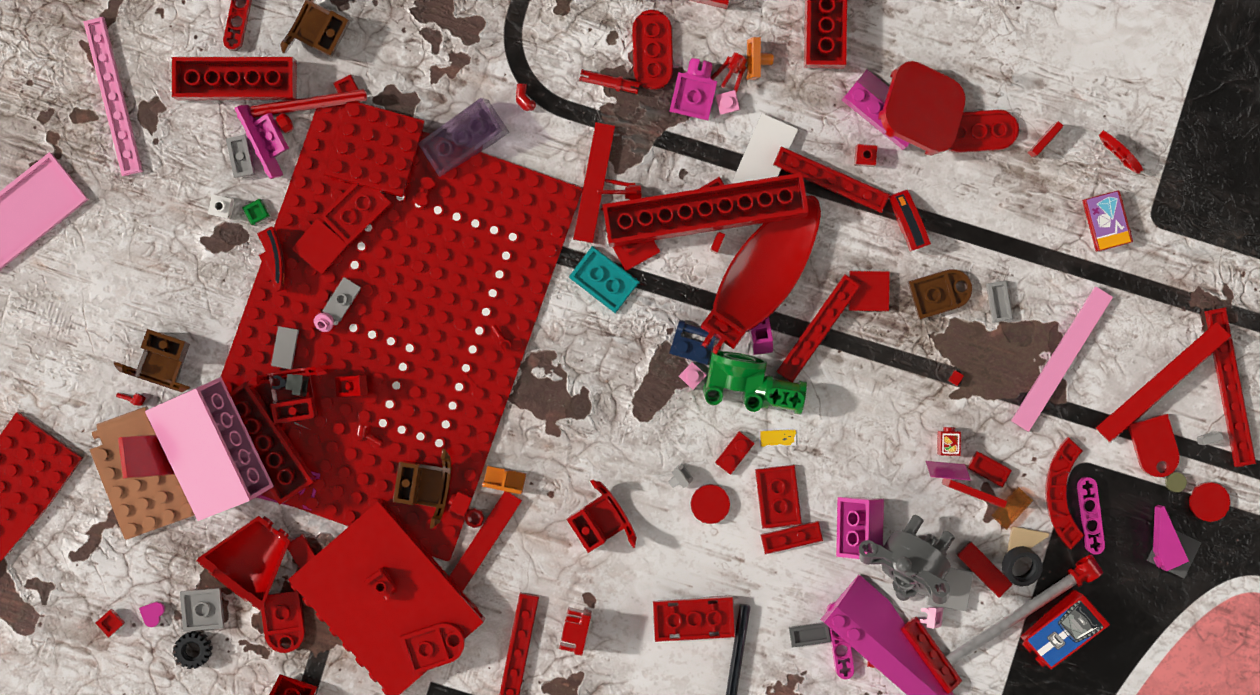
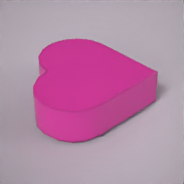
[139,601,165,627]

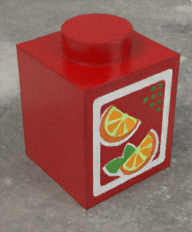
[937,427,961,456]

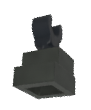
[272,374,309,397]

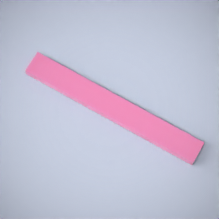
[83,17,143,177]
[1011,287,1113,432]

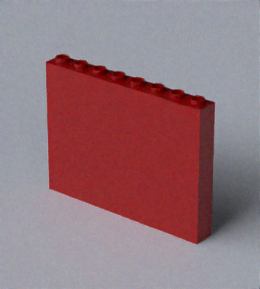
[288,499,486,695]

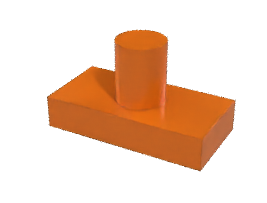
[747,37,774,80]

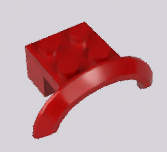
[247,366,327,424]
[566,480,637,553]

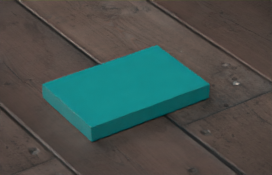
[568,246,639,314]

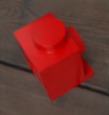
[364,567,397,601]

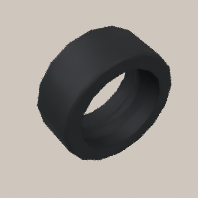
[1002,546,1043,587]

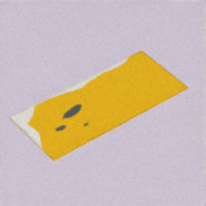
[760,430,797,447]

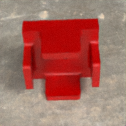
[559,607,592,656]

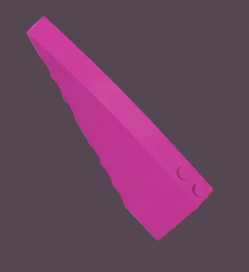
[820,574,954,695]

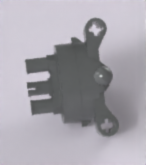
[859,515,955,604]

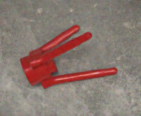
[711,52,747,94]
[597,179,642,211]

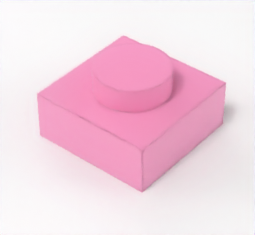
[716,90,740,115]
[679,362,707,389]

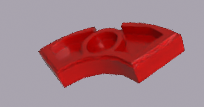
[1099,130,1144,174]

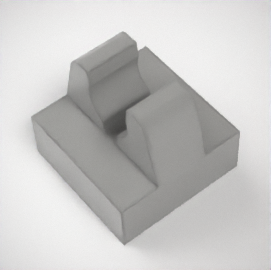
[668,463,693,488]

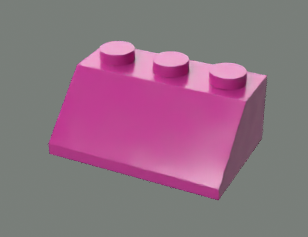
[836,497,884,559]

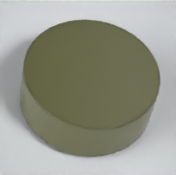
[1165,472,1187,492]

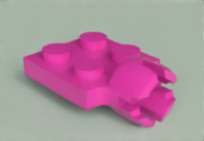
[669,58,717,121]

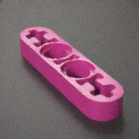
[1077,477,1105,555]
[826,602,854,680]

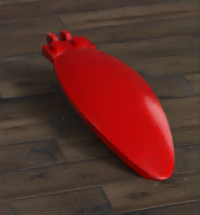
[701,195,821,354]

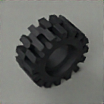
[173,631,213,669]

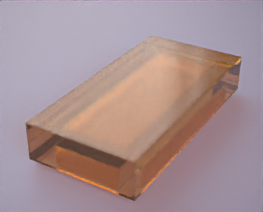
[991,487,1033,530]

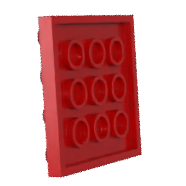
[325,102,425,197]

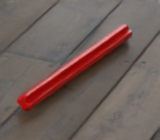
[250,89,367,118]

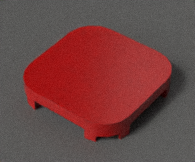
[878,61,966,156]

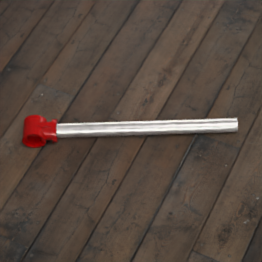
[946,555,1103,666]

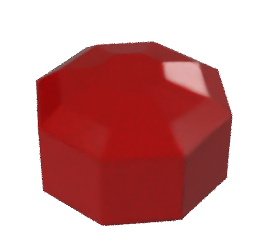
[276,113,294,134]
[464,508,484,528]

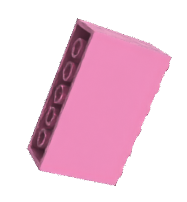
[145,377,274,521]

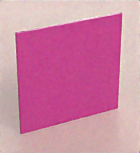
[925,461,971,481]

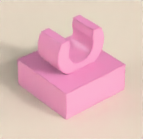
[920,606,943,628]

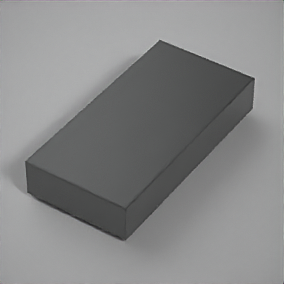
[789,622,831,648]

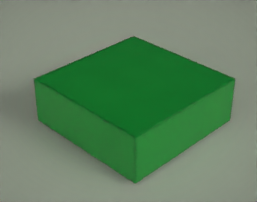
[242,199,270,226]

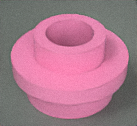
[314,312,334,332]

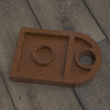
[908,269,972,320]

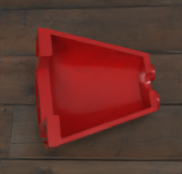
[196,516,290,610]

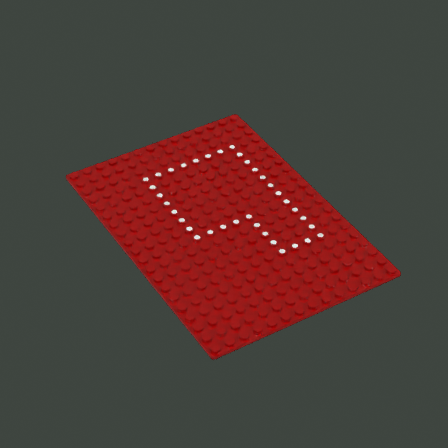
[220,104,582,561]

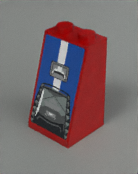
[1020,589,1110,669]

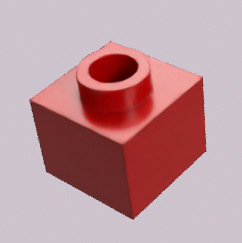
[854,144,878,167]
[448,490,473,517]

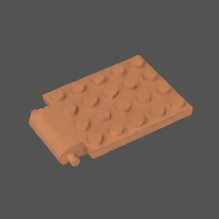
[89,406,195,540]

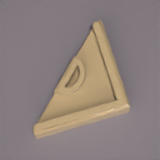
[1006,526,1049,554]

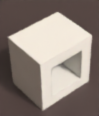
[208,195,235,219]

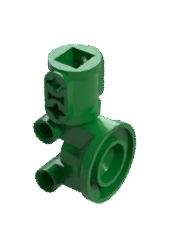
[703,351,807,415]

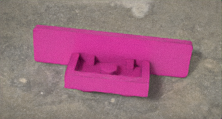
[235,104,289,179]

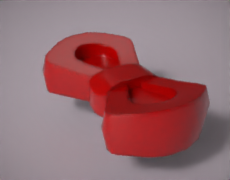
[413,177,436,206]

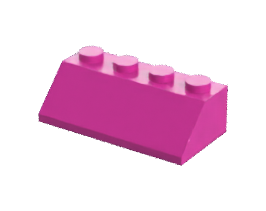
[842,69,910,150]

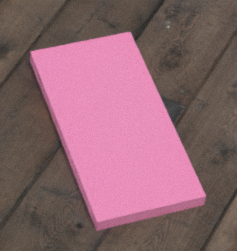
[0,152,89,270]

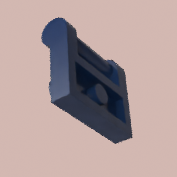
[669,319,716,365]

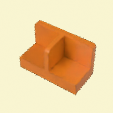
[482,465,527,494]

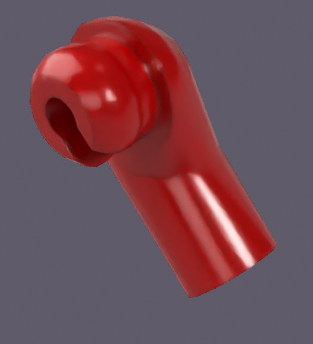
[516,84,536,111]

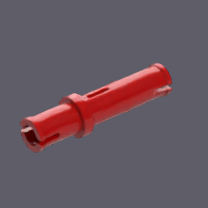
[579,69,640,95]

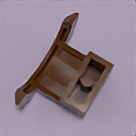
[280,0,350,58]
[113,329,191,392]
[393,449,451,529]

